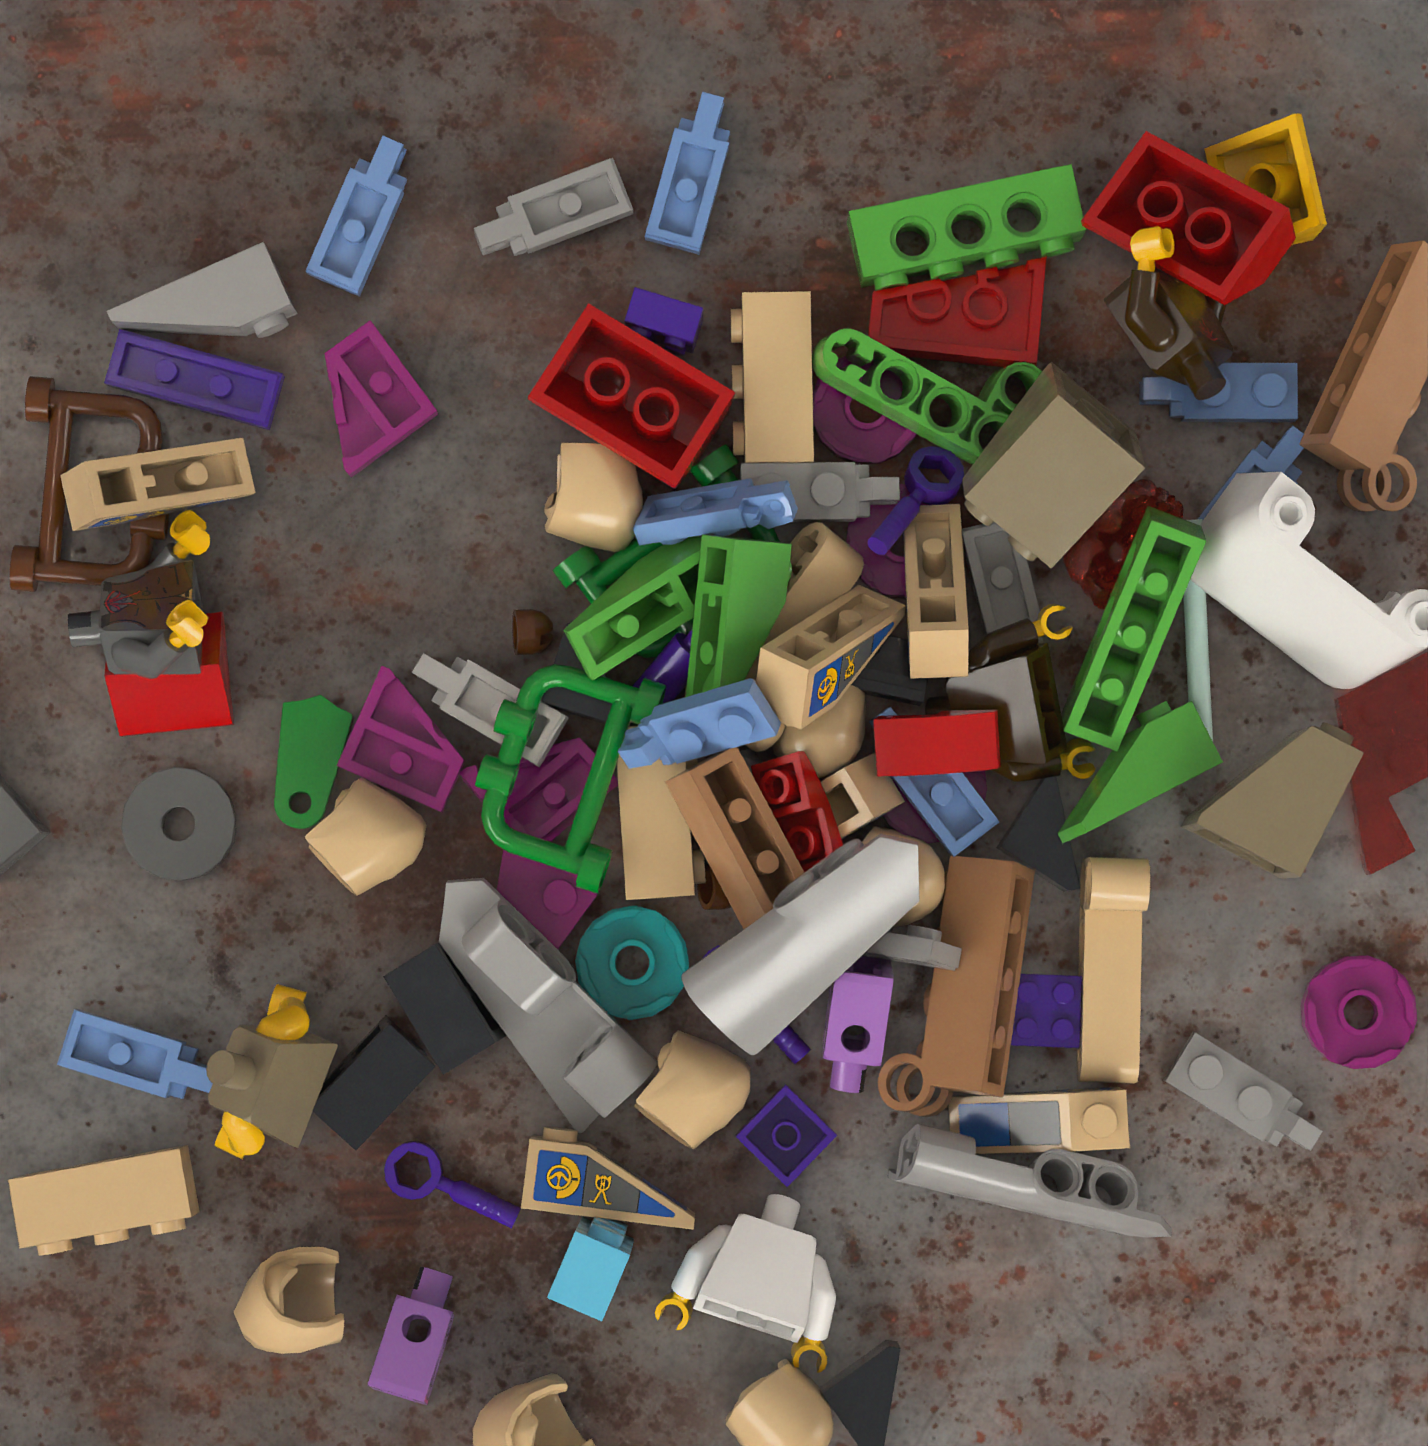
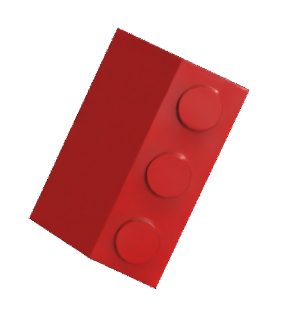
[1081,131,1296,305]
[528,303,735,489]

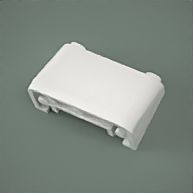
[1190,472,1428,689]

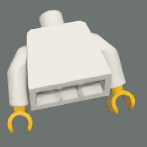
[655,1194,836,1373]

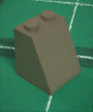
[962,362,1146,568]
[1181,722,1364,879]

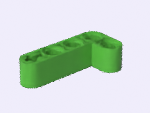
[812,328,1042,465]

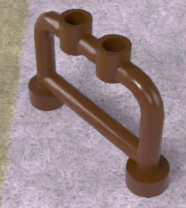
[10,376,169,592]

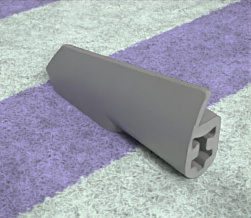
[682,834,920,1055]
[439,878,658,1133]
[887,1124,1172,1237]

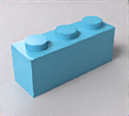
[547,1217,634,1321]

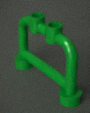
[552,444,780,658]
[475,664,667,894]

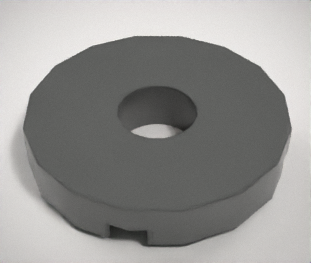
[121,767,237,881]

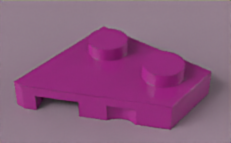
[324,320,439,478]
[336,666,466,813]
[459,738,618,841]
[497,849,600,950]

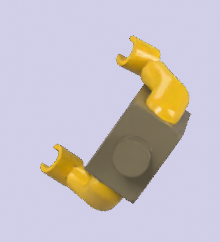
[206,984,338,1160]

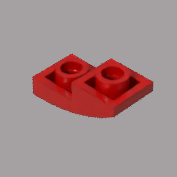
[873,710,1001,777]
[751,751,843,873]

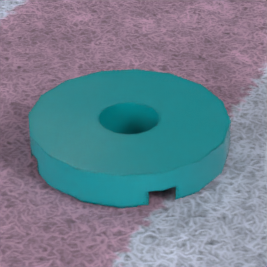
[575,906,689,1020]

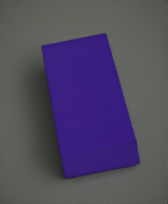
[104,329,285,430]

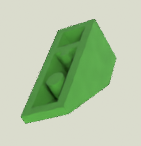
[686,534,792,697]
[563,536,702,681]
[1057,701,1223,843]

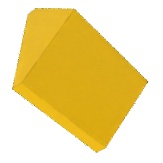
[1204,113,1327,245]

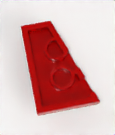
[868,256,1047,367]

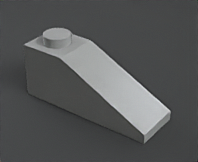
[107,242,298,338]

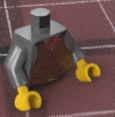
[68,510,210,679]

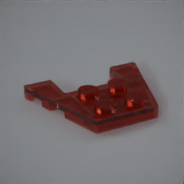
[1334,651,1428,875]

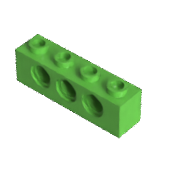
[847,164,1086,291]
[1061,506,1206,752]

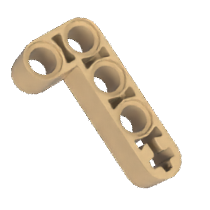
[685,522,864,752]
[1076,857,1150,1083]

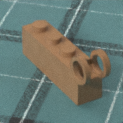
[1299,240,1428,512]
[665,747,804,929]
[878,855,1035,1117]

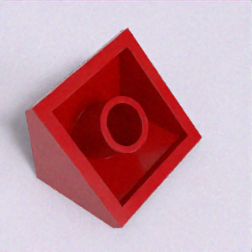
[104,612,234,737]

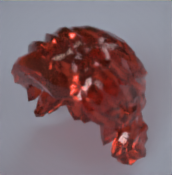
[1063,479,1184,610]

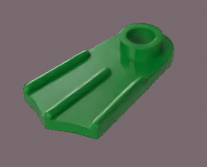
[274,695,354,829]

